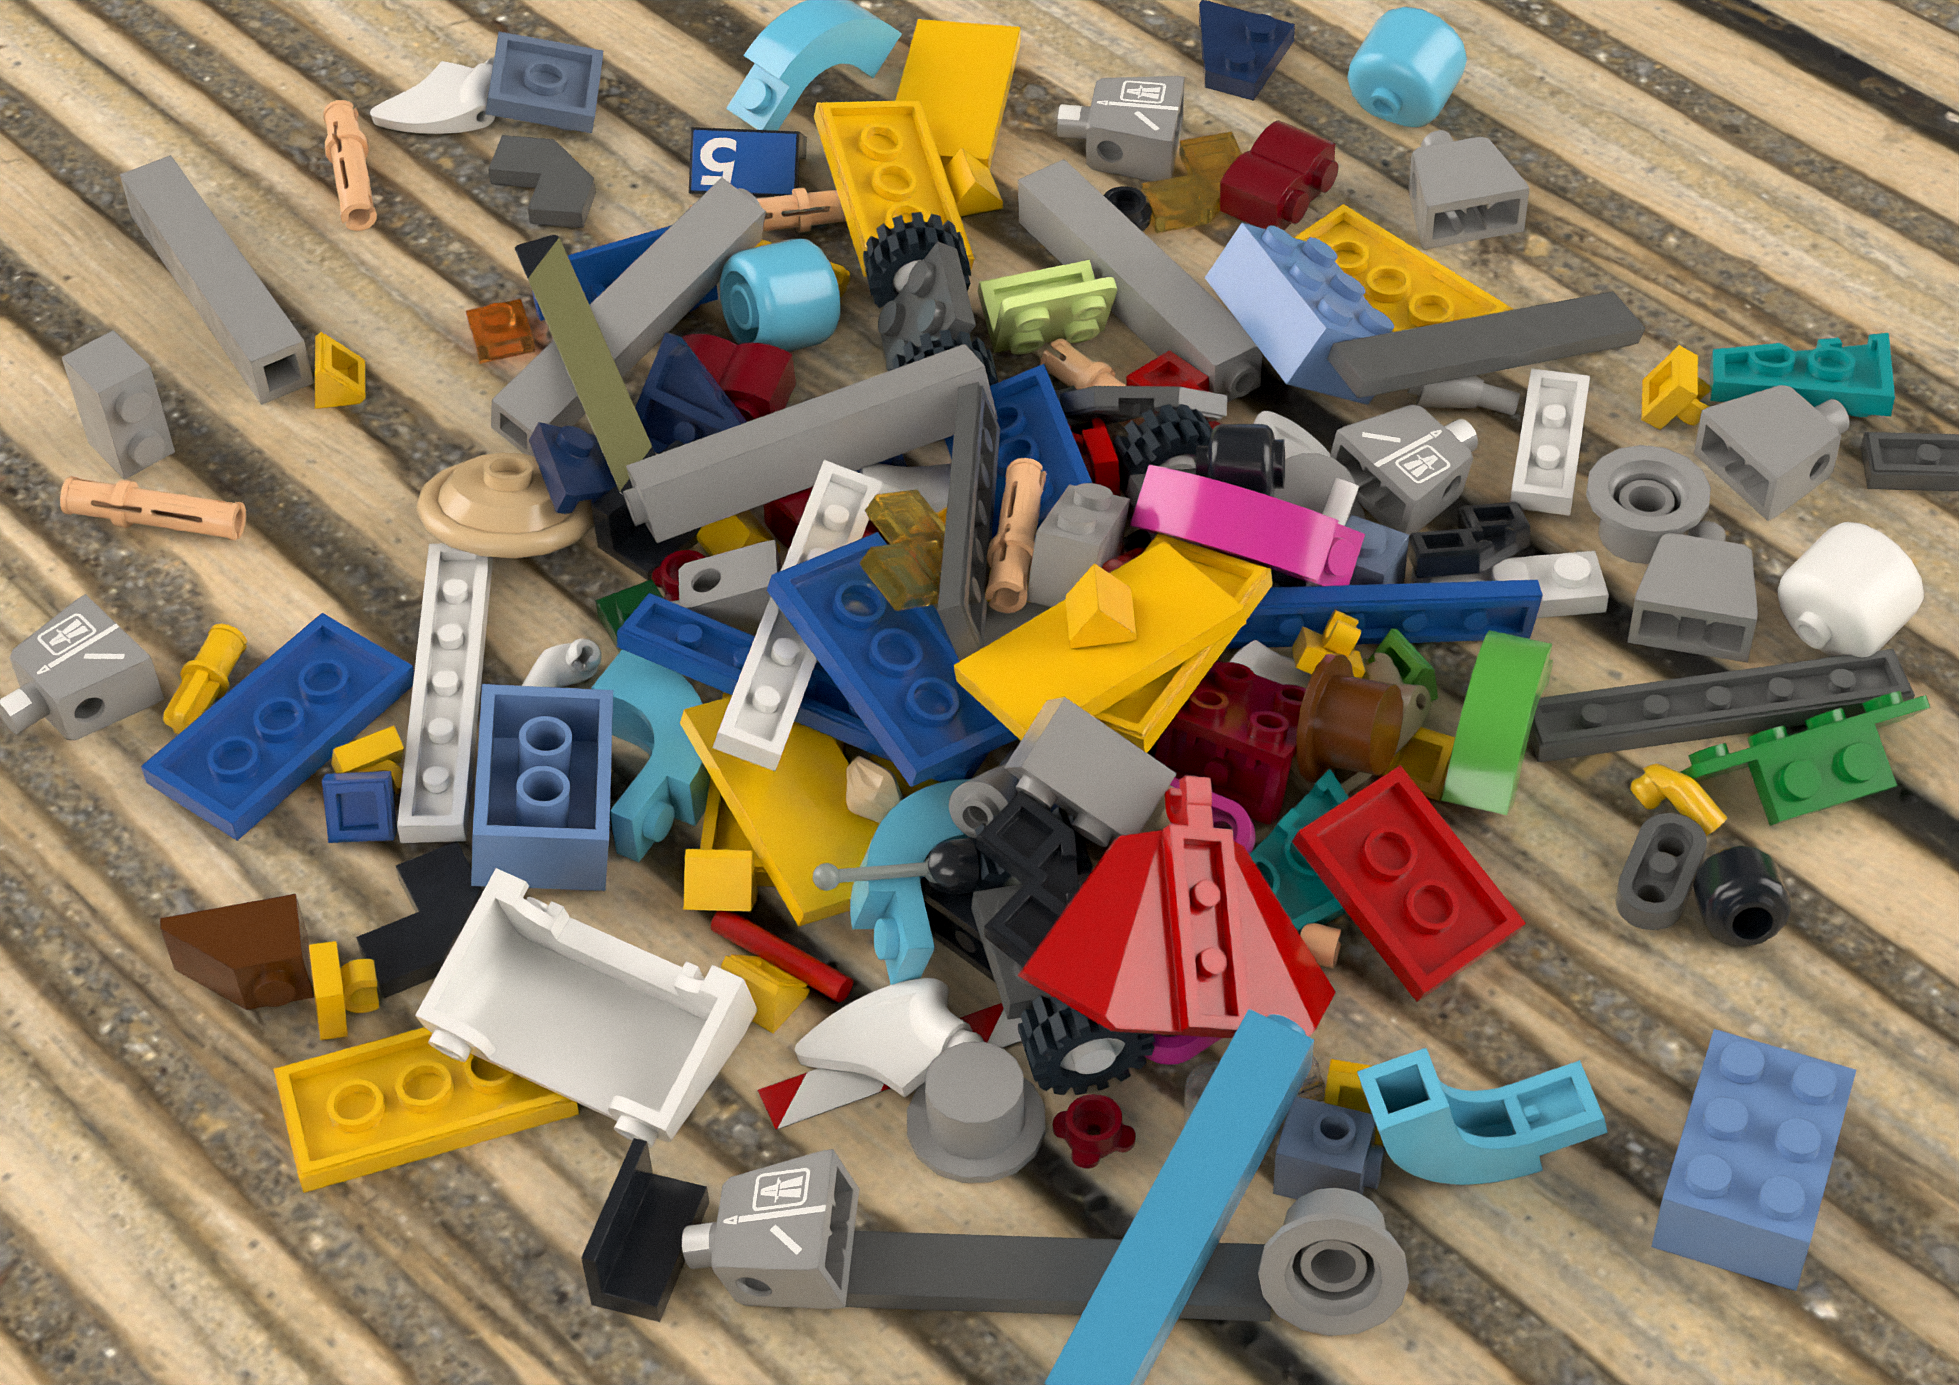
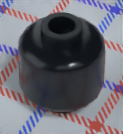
[1196,424,1285,497]
[1693,846,1791,947]

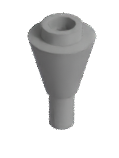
[1408,375,1520,416]
[949,749,1019,838]

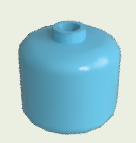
[1347,7,1467,127]
[720,239,840,352]

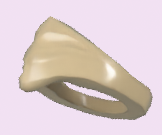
[846,755,905,823]

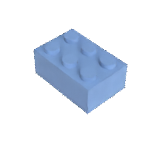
[1205,223,1394,405]
[471,684,613,891]
[1651,1029,1856,1291]

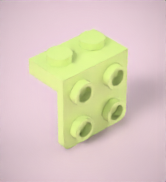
[977,260,1118,354]

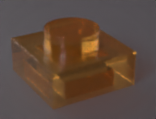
[466,299,535,364]

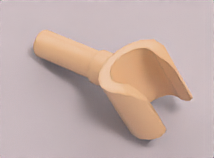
[1300,923,1341,969]

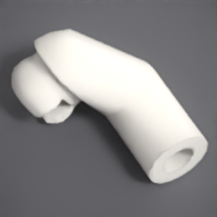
[522,638,602,688]

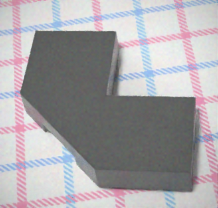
[488,135,596,228]
[1060,386,1227,425]

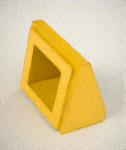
[1377,727,1455,802]

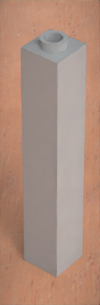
[120,155,314,405]
[1018,159,1262,402]
[491,177,766,457]
[623,344,998,543]

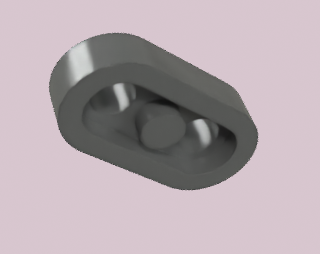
[1615,813,1707,930]

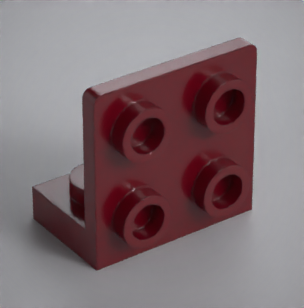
[1154,661,1306,825]

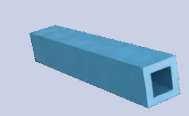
[1044,1009,1314,1385]

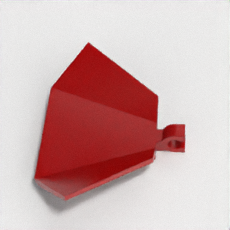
[1017,775,1336,1039]

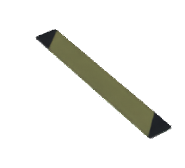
[515,235,656,495]

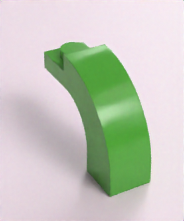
[1442,630,1553,815]

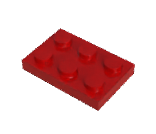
[1292,765,1526,1002]

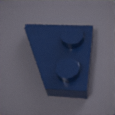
[1199,0,1295,101]
[635,332,747,454]
[529,422,617,514]

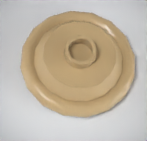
[416,452,594,559]

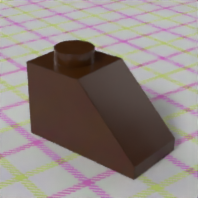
[160,894,314,1010]

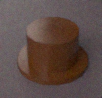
[1297,653,1403,783]

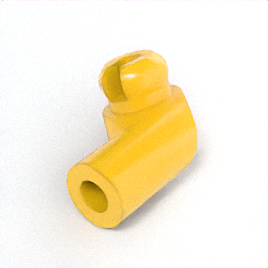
[1630,763,1727,836]

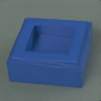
[322,771,397,843]

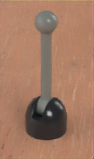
[813,838,979,894]

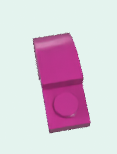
[1130,465,1365,586]

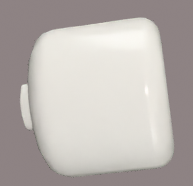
[1778,522,1924,657]

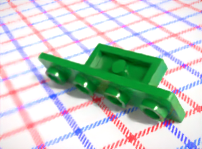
[1680,691,1931,826]

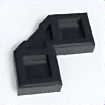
[1408,502,1530,578]
[976,791,1079,967]
[356,841,483,999]

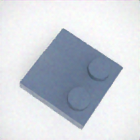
[485,31,604,133]

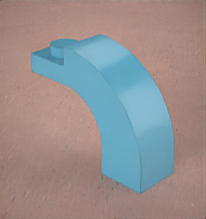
[726,0,902,131]
[591,650,711,862]
[850,779,971,985]
[1357,1048,1608,1185]

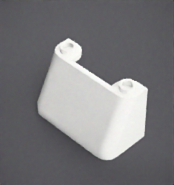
[415,868,757,1148]

